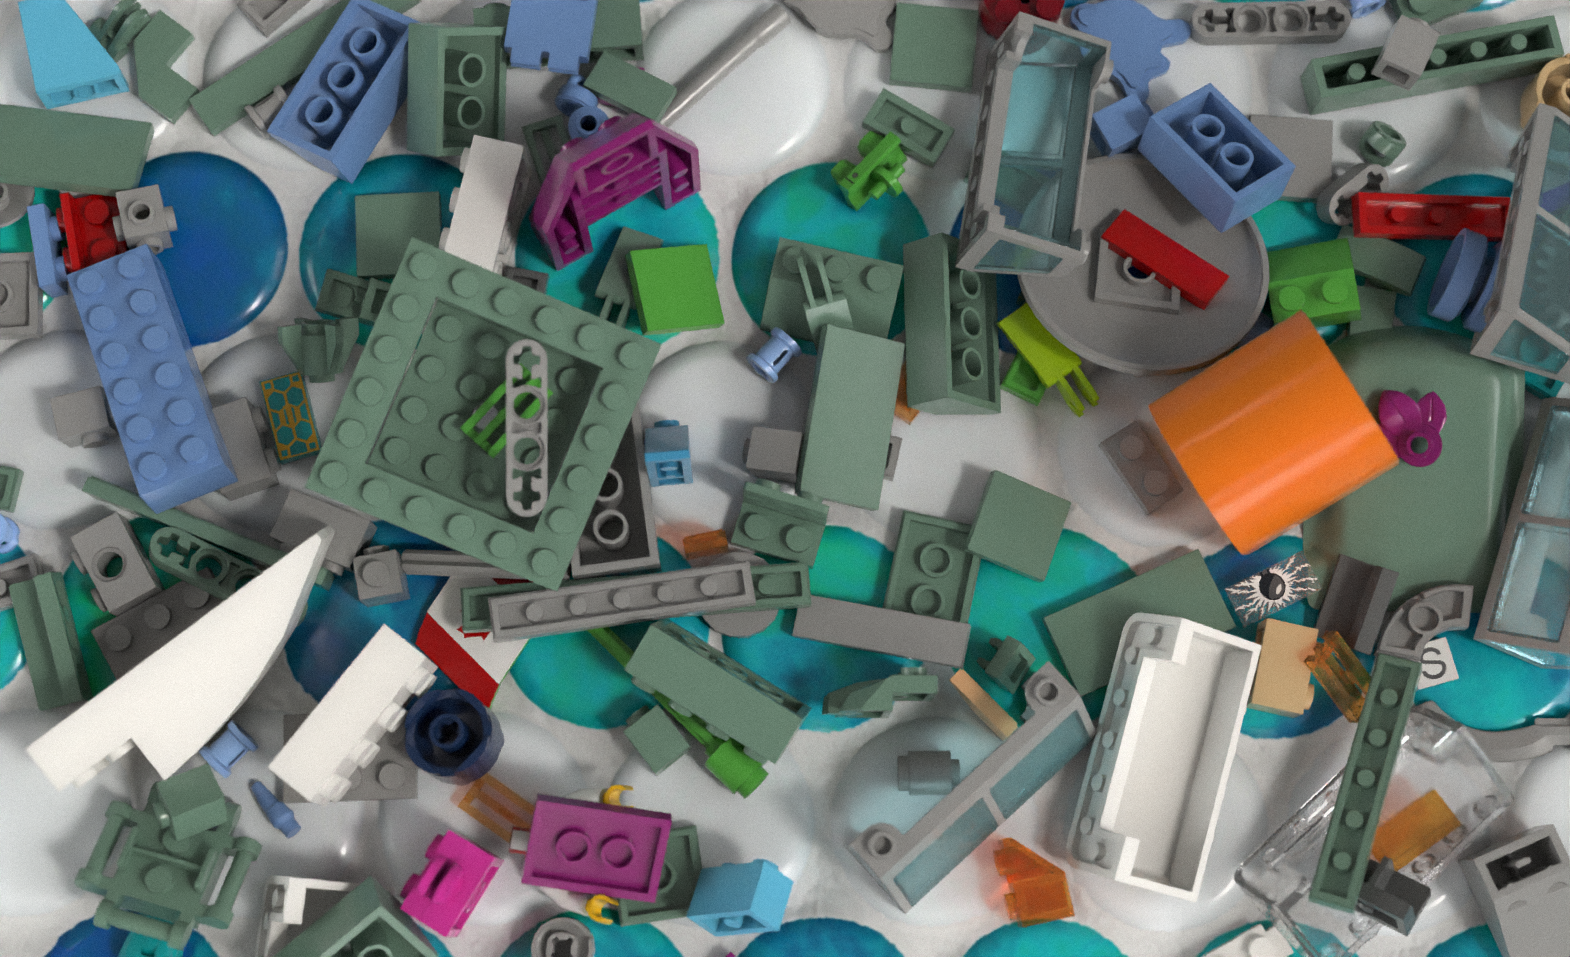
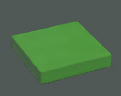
[625,244,725,336]

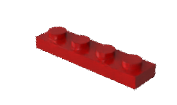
[1351,192,1511,242]

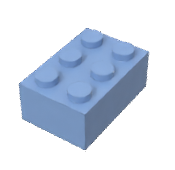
[1137,83,1296,233]

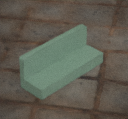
[9,572,93,711]

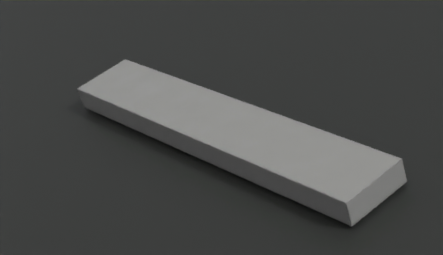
[488,560,756,643]

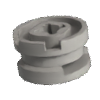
[531,917,596,957]

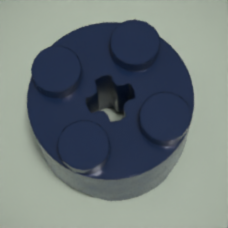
[404,688,505,786]

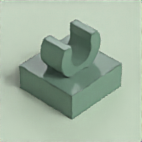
[977,635,1036,694]

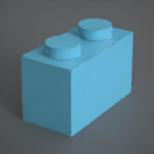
[686,859,794,937]

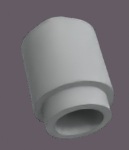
[897,750,960,795]

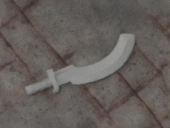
[1410,700,1570,762]

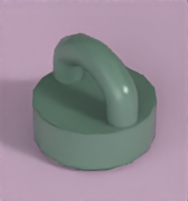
[1359,121,1407,167]

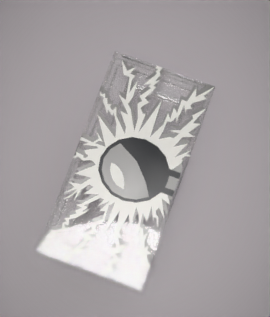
[1224,551,1323,628]

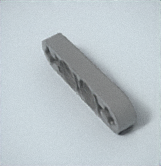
[1189,1,1351,46]
[506,339,547,517]

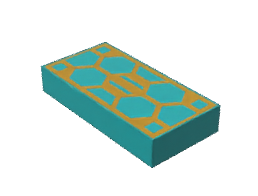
[259,371,322,465]

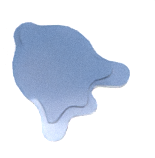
[1070,0,1191,103]

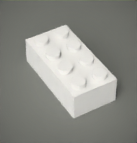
[267,624,438,806]

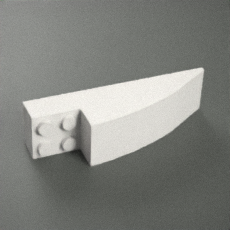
[25,525,335,792]

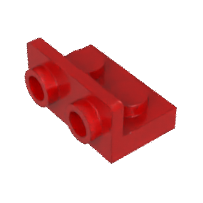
[56,192,129,272]

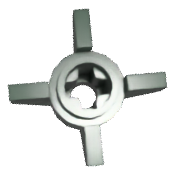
[277,317,359,383]

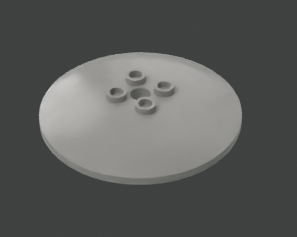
[1015,154,1269,376]

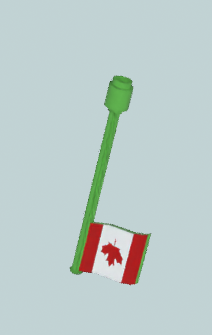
[416,576,769,799]

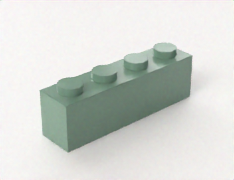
[473,0,644,69]

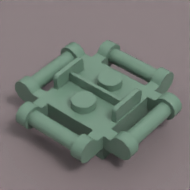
[74,781,262,951]

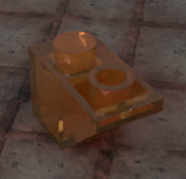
[993,837,1075,928]

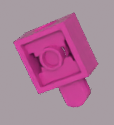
[400,830,504,937]

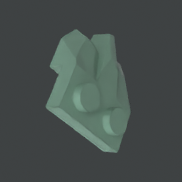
[822,667,938,718]

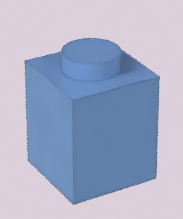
[1090,93,1154,157]

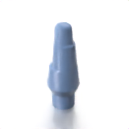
[251,781,301,838]

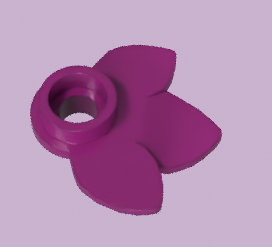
[1378,390,1447,467]

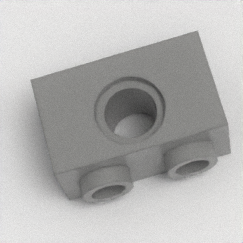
[70,512,165,616]

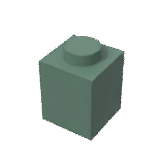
[623,704,691,776]
[153,763,228,842]

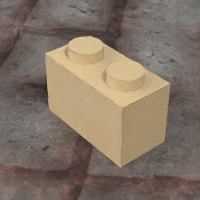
[1247,618,1322,718]

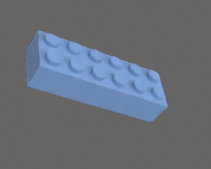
[66,244,238,514]

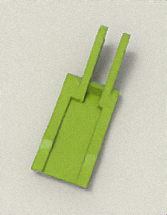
[996,302,1100,418]

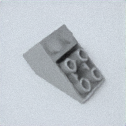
[1458,824,1570,957]

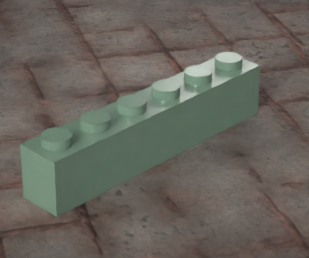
[1300,15,1565,116]

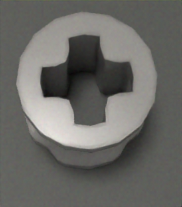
[244,85,288,139]

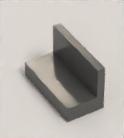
[1313,554,1399,655]

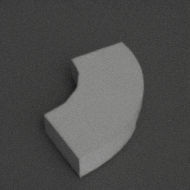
[1373,584,1474,662]

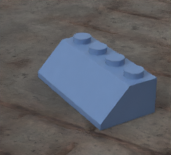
[267,0,420,184]

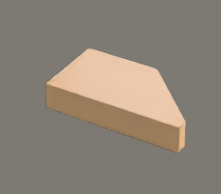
[949,669,1018,741]

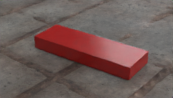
[1101,209,1229,310]

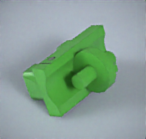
[831,131,907,212]

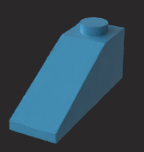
[644,420,693,487]

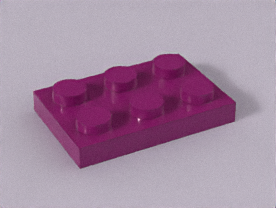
[521,793,672,903]

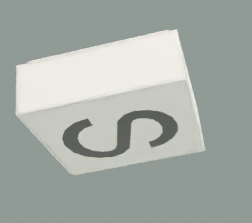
[1416,637,1459,691]

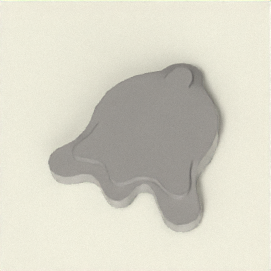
[785,0,897,53]

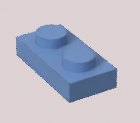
[27,203,71,298]

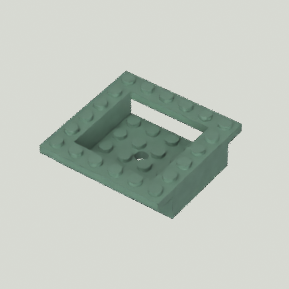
[305,237,662,592]

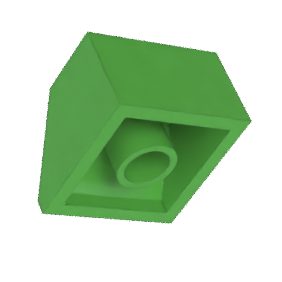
[1267,237,1361,328]

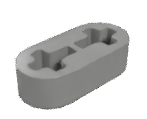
[1316,163,1389,226]

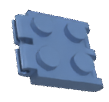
[504,0,598,75]

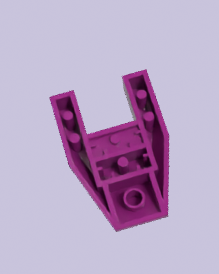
[529,113,701,271]

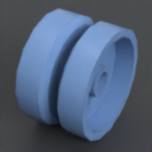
[1427,228,1502,333]

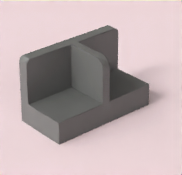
[1355,856,1431,937]

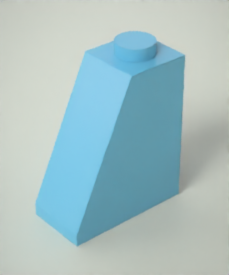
[18,0,130,109]

